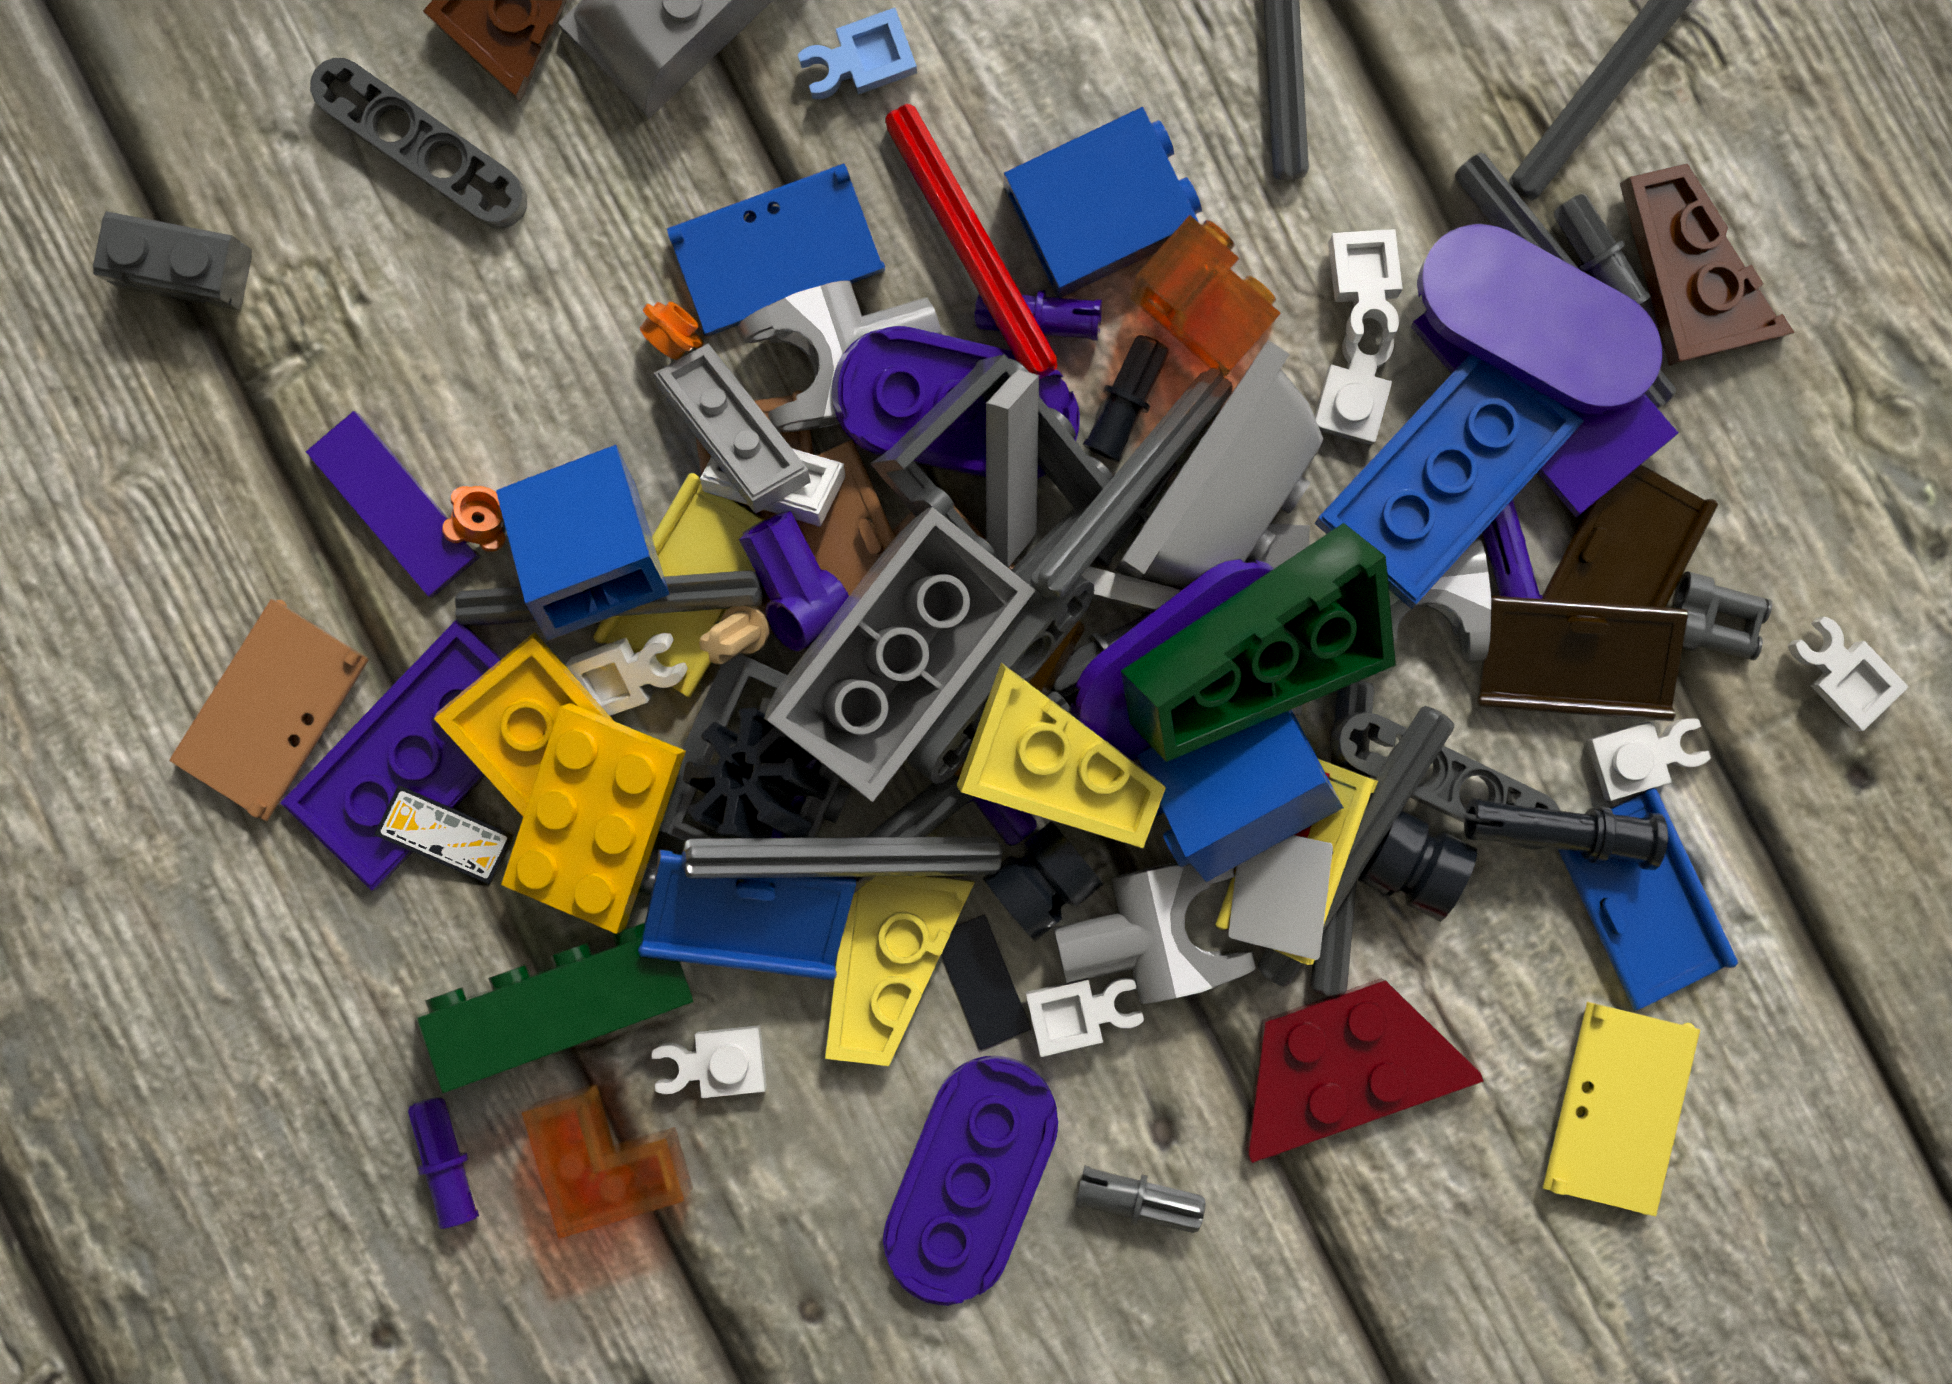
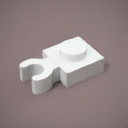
[1328,229,1403,343]
[1314,334,1394,445]
[1788,617,1909,731]
[565,633,688,716]
[1586,719,1711,801]
[1026,977,1144,1057]
[651,1025,767,1098]

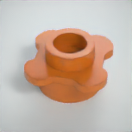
[640,302,704,360]
[442,486,506,552]

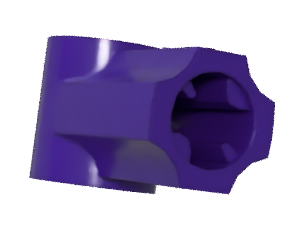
[739,511,849,651]

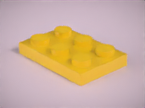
[434,632,614,817]
[501,703,686,934]

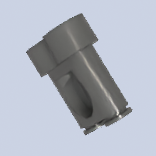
[1674,571,1772,661]

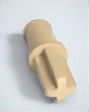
[699,592,774,664]

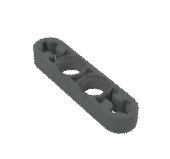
[310,58,528,228]
[907,576,1095,784]
[1330,712,1561,850]

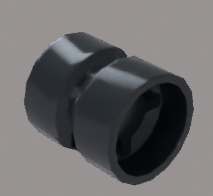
[1358,811,1477,922]
[982,821,1104,942]

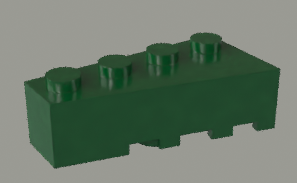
[1121,523,1396,762]
[415,922,694,1093]

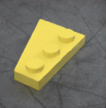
[957,663,1166,848]
[825,876,975,1066]

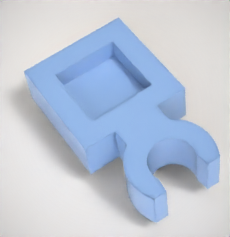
[798,8,917,99]

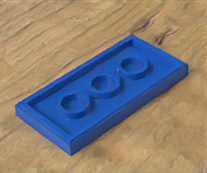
[1314,354,1584,610]

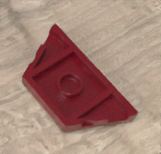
[1246,978,1484,1163]

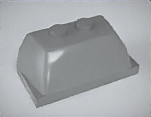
[558,0,773,119]
[1115,340,1323,590]
[764,507,1036,802]

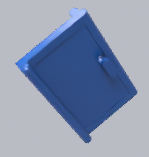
[666,163,885,337]
[1558,788,1738,1011]
[638,850,856,981]

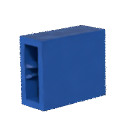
[1003,107,1202,298]
[496,445,670,641]
[1137,709,1344,882]

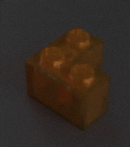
[1130,215,1281,378]
[522,1084,693,1239]

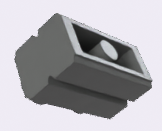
[93,211,252,311]

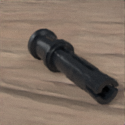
[1464,798,1668,870]

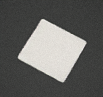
[1228,835,1333,960]

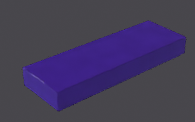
[305,411,481,598]

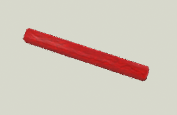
[885,104,1057,380]

